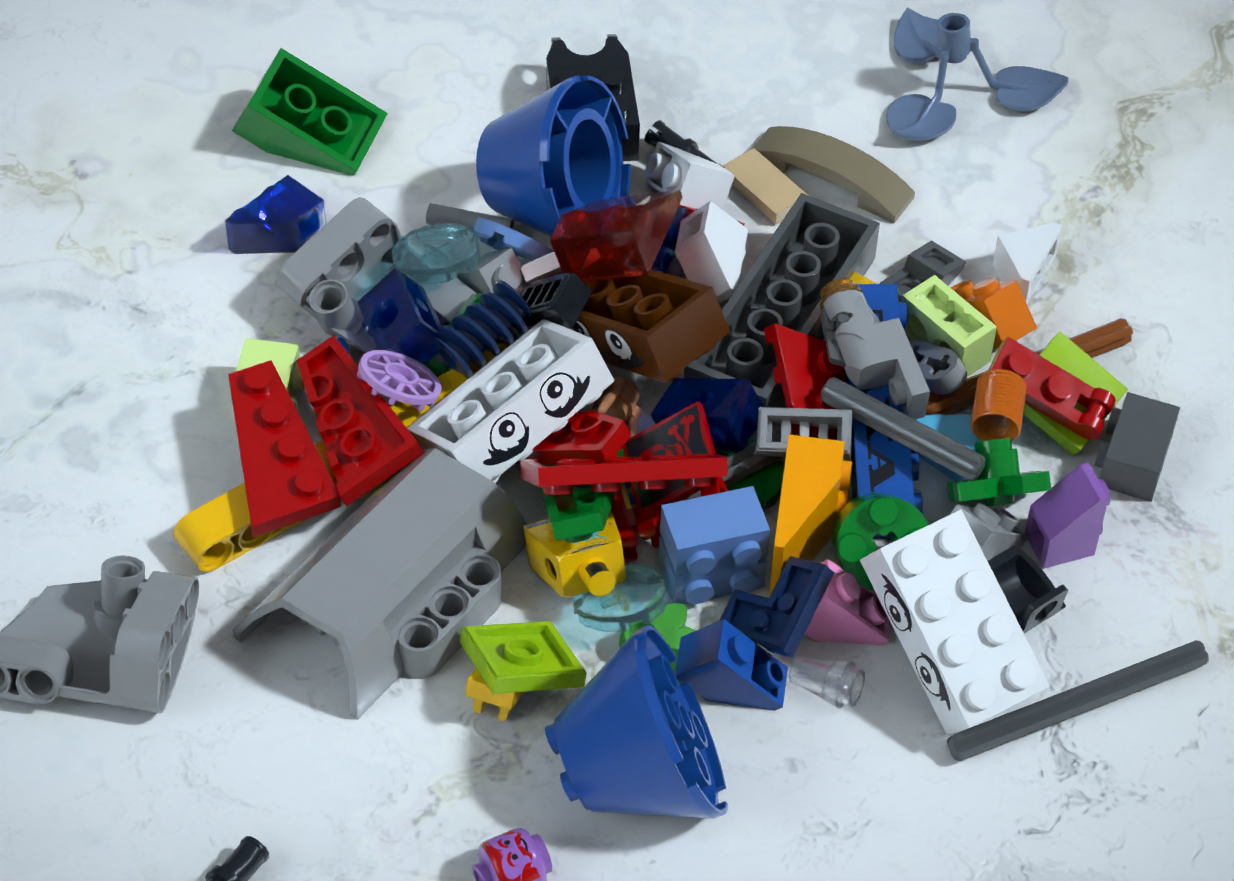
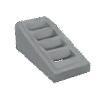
[757,407,852,461]

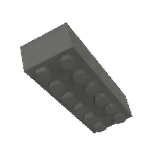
[682,193,880,431]

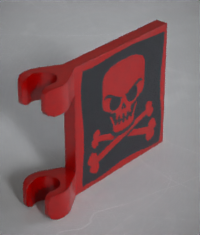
[622,401,728,548]

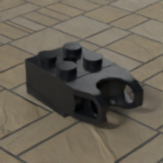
[546,34,640,162]

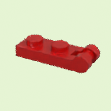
[988,337,1116,440]

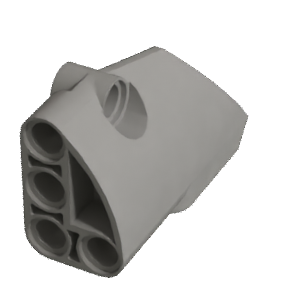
[275,197,513,368]
[0,555,199,713]

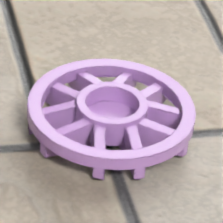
[357,350,442,411]

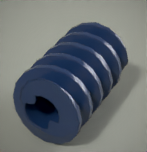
[432,280,531,379]

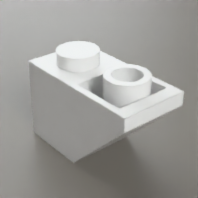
[645,142,735,210]
[675,201,748,304]

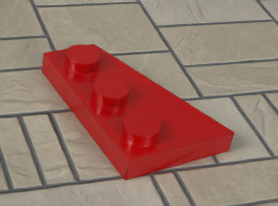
[764,323,846,440]
[514,409,631,464]

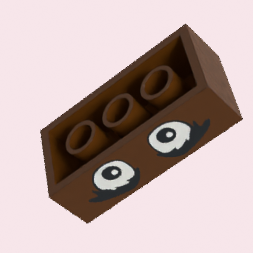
[568,255,730,383]

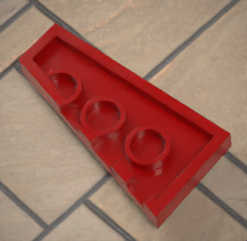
[296,335,424,507]
[520,453,728,495]

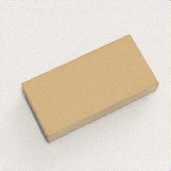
[722,148,809,224]

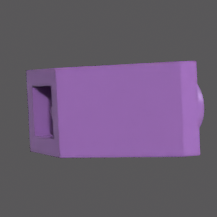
[1024,462,1110,569]

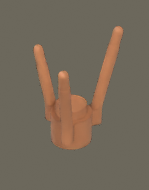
[592,376,643,439]

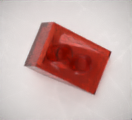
[550,190,683,282]

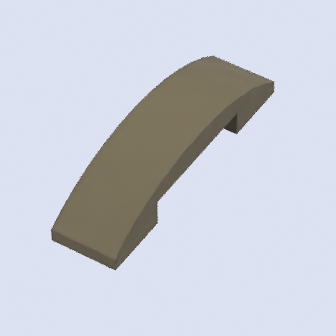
[750,126,915,223]

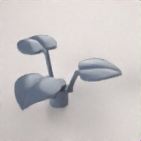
[886,8,1068,141]

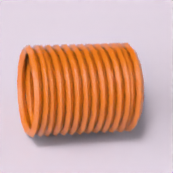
[970,369,1027,442]

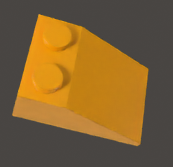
[769,435,852,598]

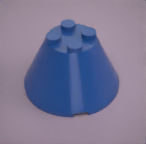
[545,625,728,819]

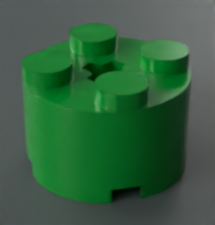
[832,493,929,591]

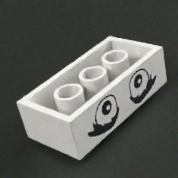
[407,319,615,483]
[860,510,1050,736]

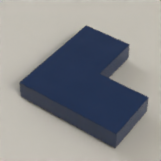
[719,556,835,658]

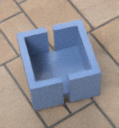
[658,486,770,604]

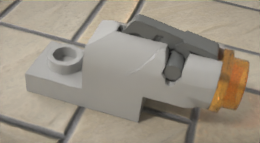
[819,278,930,419]

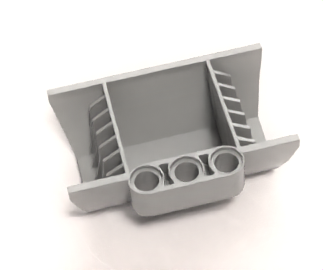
[233,448,528,720]

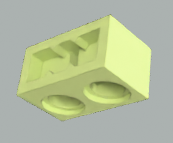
[902,275,997,377]

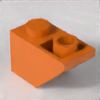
[951,277,1037,349]

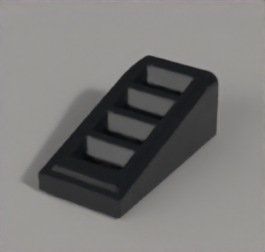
[520,273,592,328]

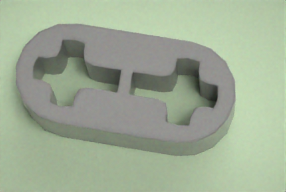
[909,340,968,395]

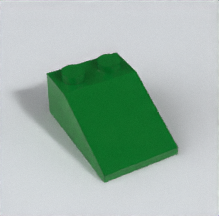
[231,48,388,176]

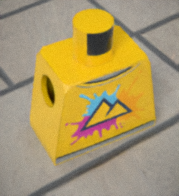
[523,510,626,598]

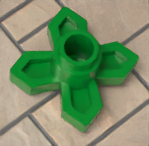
[946,437,1051,506]

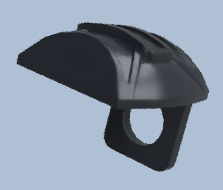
[987,544,1068,633]

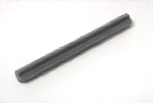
[947,640,1209,761]

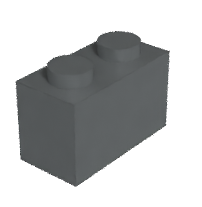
[1094,392,1180,502]

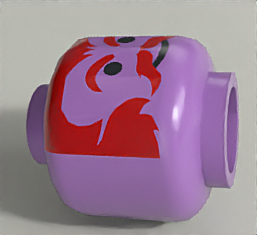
[472,828,552,881]

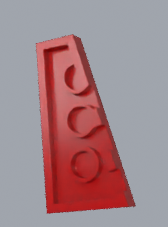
[228,360,341,538]

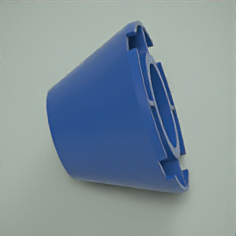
[476,76,631,250]

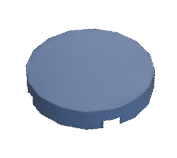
[471,218,554,262]

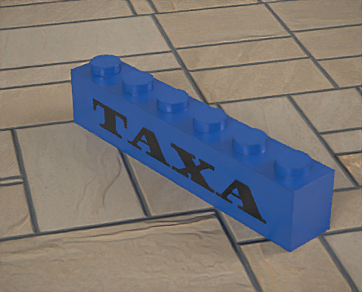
[843,284,923,539]

